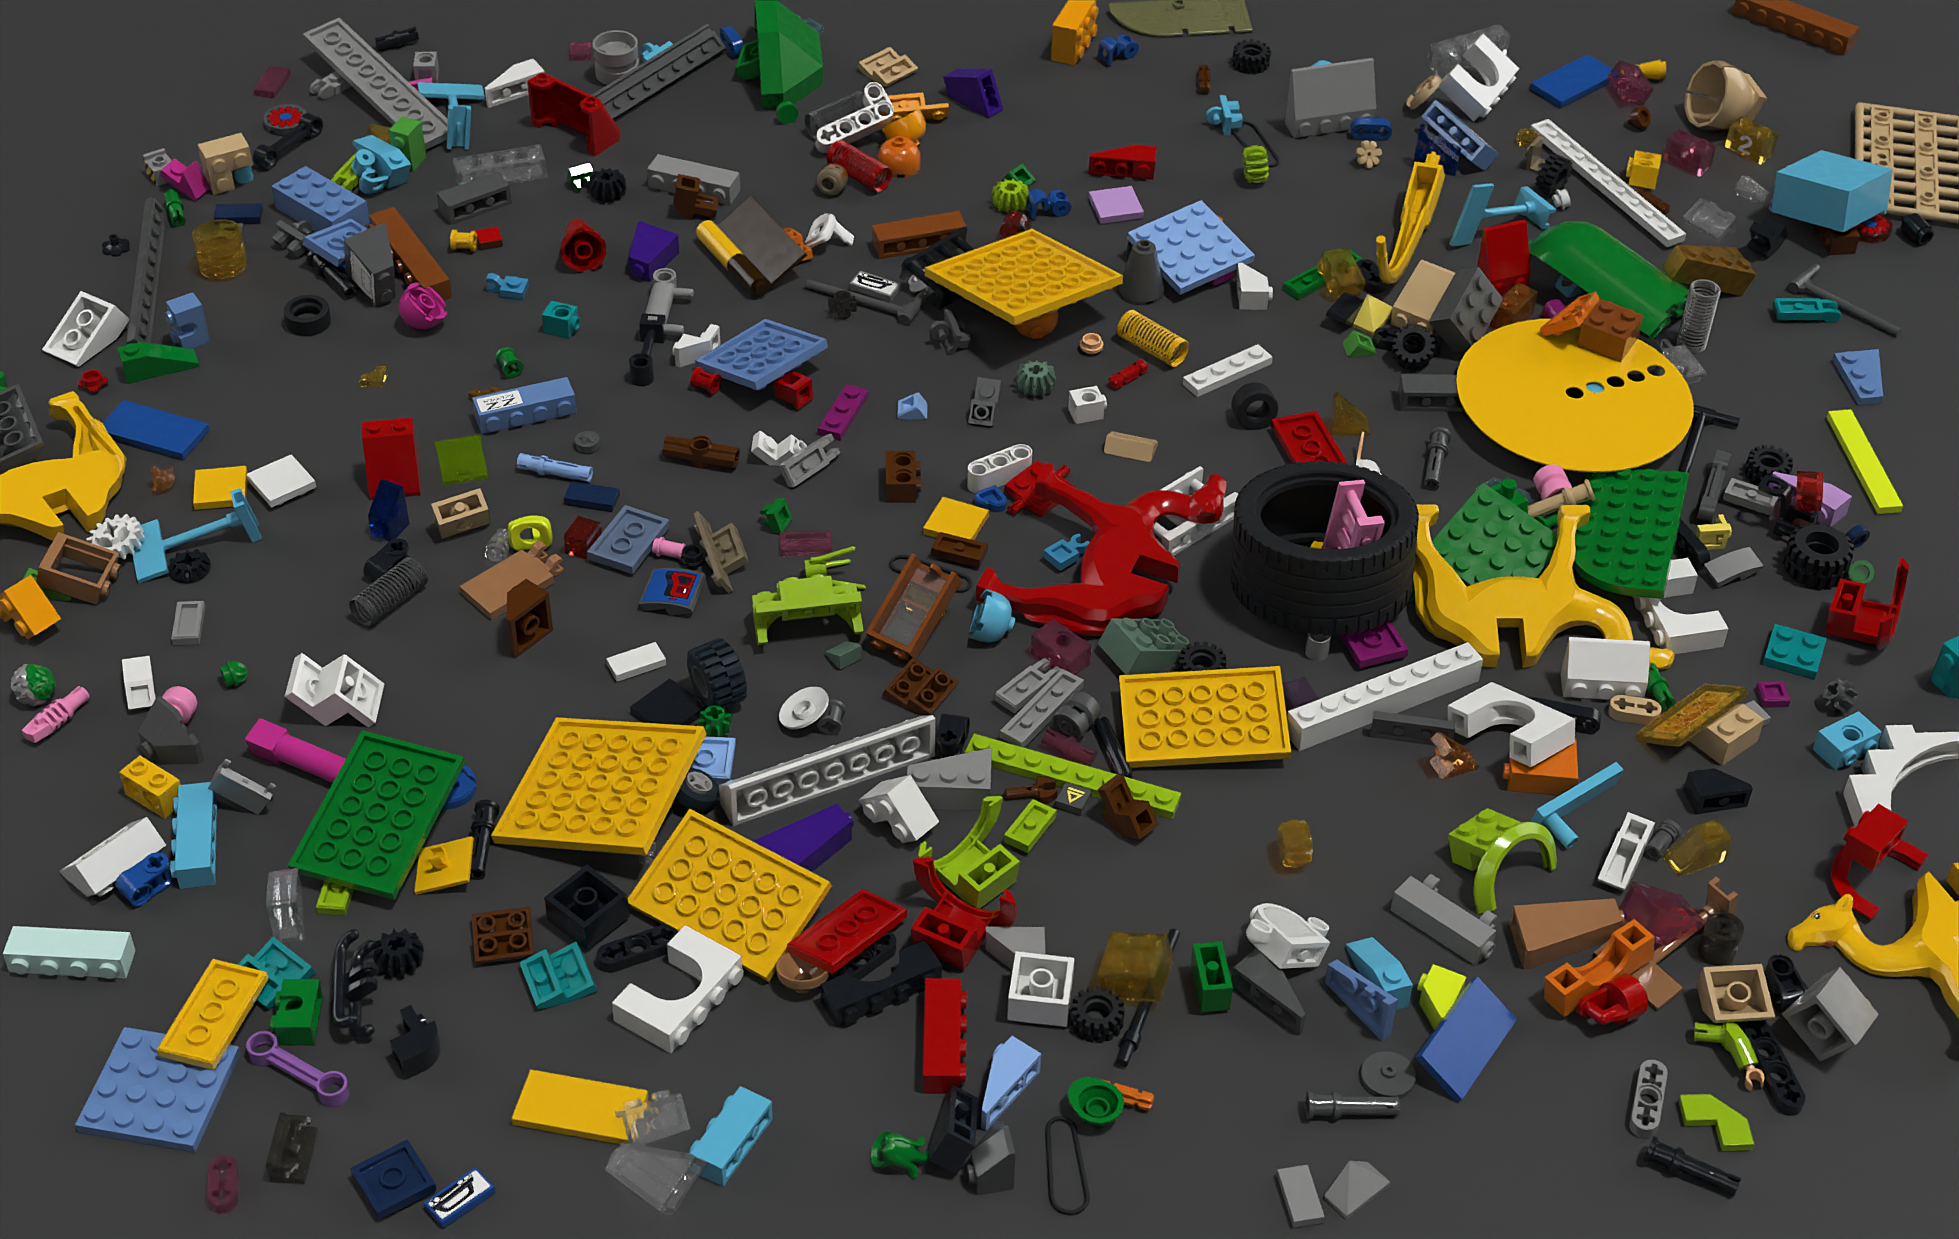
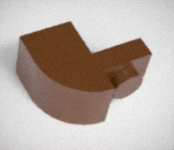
[674,174,719,220]
[1098,775,1158,840]

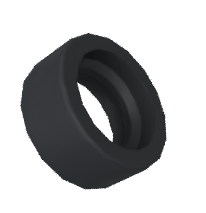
[284,295,331,336]

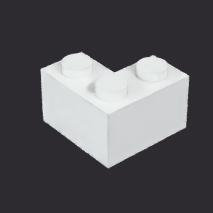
[859,775,939,843]

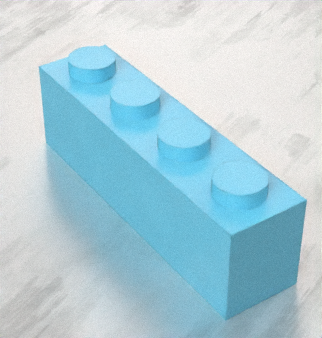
[170,782,218,889]

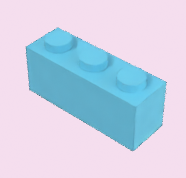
[689,1086,773,1187]

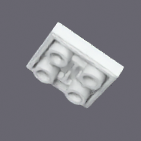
[246,454,316,508]

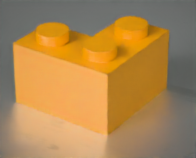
[0,575,61,640]

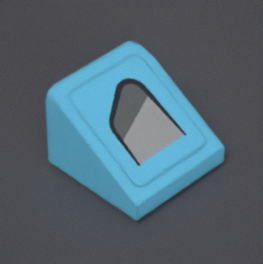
[1555,275,1582,298]

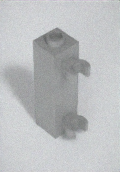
[1391,874,1497,966]

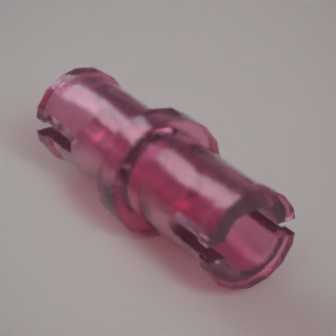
[1041,727,1097,766]

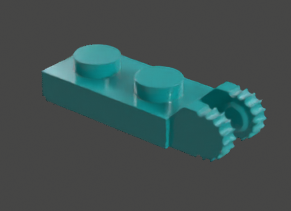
[1772,298,1841,323]

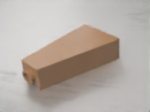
[1509,898,1625,969]

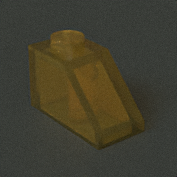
[1663,819,1733,877]

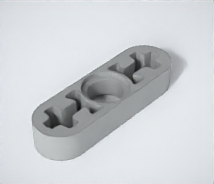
[1629,1060,1668,1139]

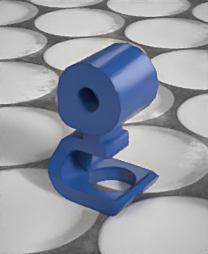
[1097,35,1139,66]
[1026,189,1071,220]

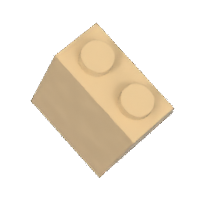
[1390,260,1455,336]

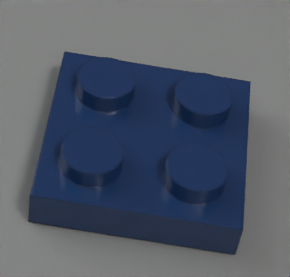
[350,1139,437,1220]

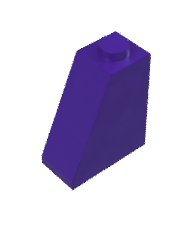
[943,68,1004,118]
[629,221,680,282]

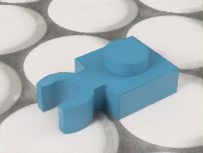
[1043,534,1090,571]

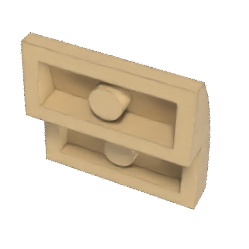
[857,47,918,87]

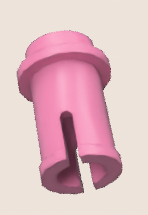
[652,537,686,559]

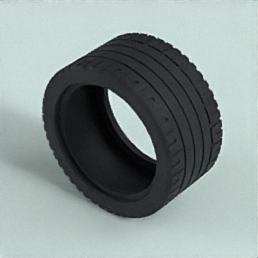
[1231,461,1419,636]

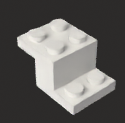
[285,653,384,727]

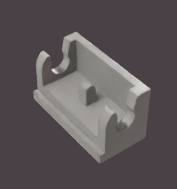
[208,759,276,815]

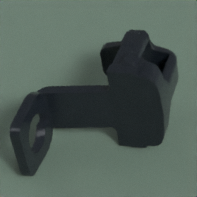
[1758,475,1819,536]

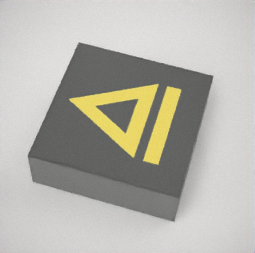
[1055,782,1092,816]

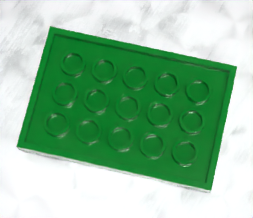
[287,730,465,900]

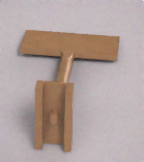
[1594,877,1738,1011]

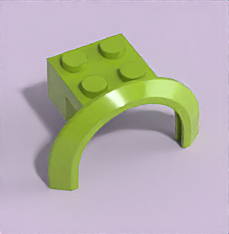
[918,796,1020,909]
[1448,808,1557,914]

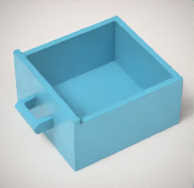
[1771,150,1893,232]

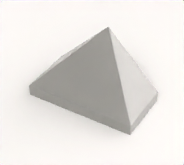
[1324,1161,1390,1219]

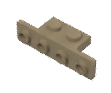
[693,511,749,593]

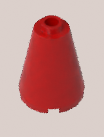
[560,219,606,272]

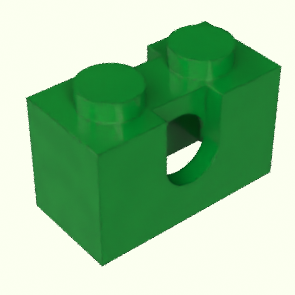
[270,979,324,1046]

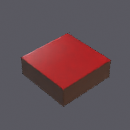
[476,226,503,250]

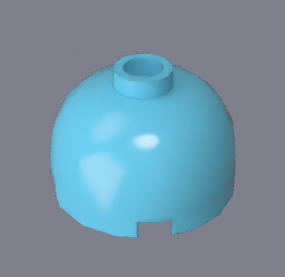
[969,589,1015,643]

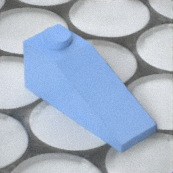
[981,1036,1041,1131]

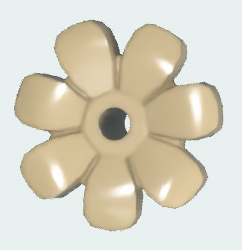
[1355,140,1382,168]

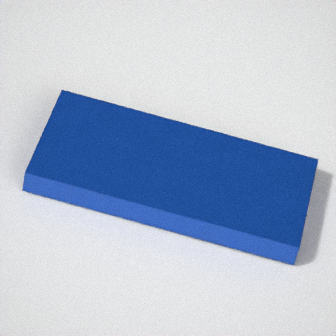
[1530,54,1619,108]
[103,400,210,460]
[1415,976,1517,1101]

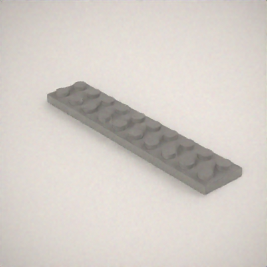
[303,18,448,150]

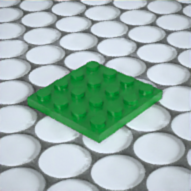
[1432,482,1557,586]

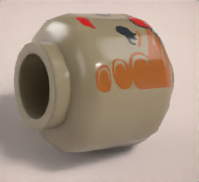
[816,164,848,196]

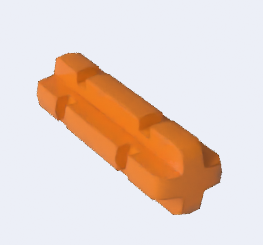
[1101,1079,1154,1111]

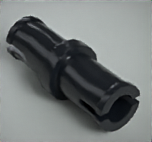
[375,26,419,51]

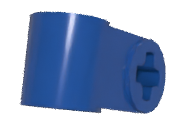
[115,852,175,906]

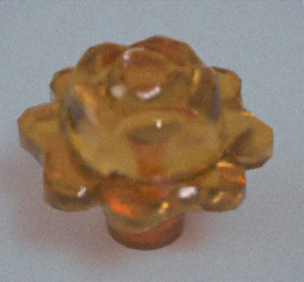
[148,465,176,491]

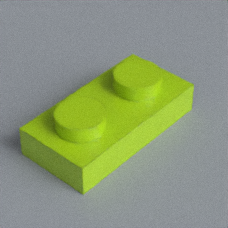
[1004,799,1057,853]

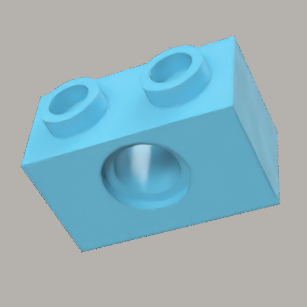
[1813,711,1882,770]

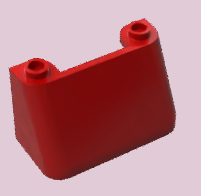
[527,73,620,157]

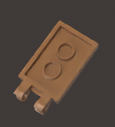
[459,541,564,621]

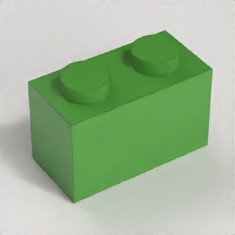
[388,116,427,172]

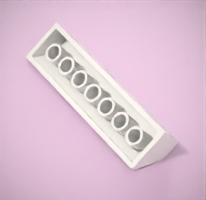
[719,715,935,826]

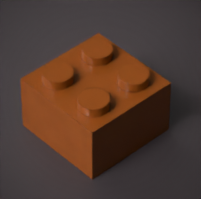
[1577,299,1644,362]

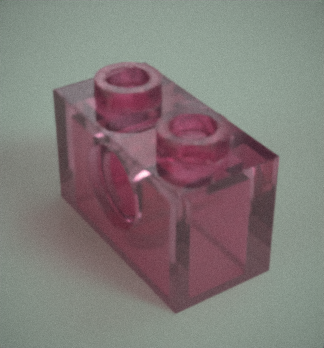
[1607,60,1654,106]
[1663,129,1716,177]
[1031,619,1092,675]

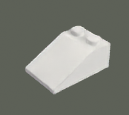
[42,291,130,367]

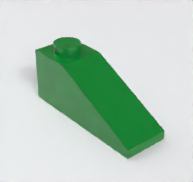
[117,342,200,384]

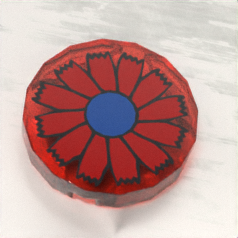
[1855,213,1893,243]

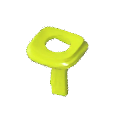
[508,515,553,551]

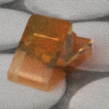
[1430,731,1480,779]

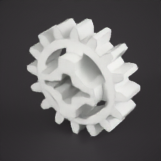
[86,514,145,560]

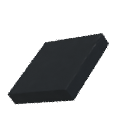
[630,678,707,725]

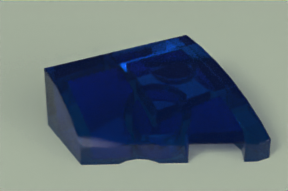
[1412,124,1462,176]

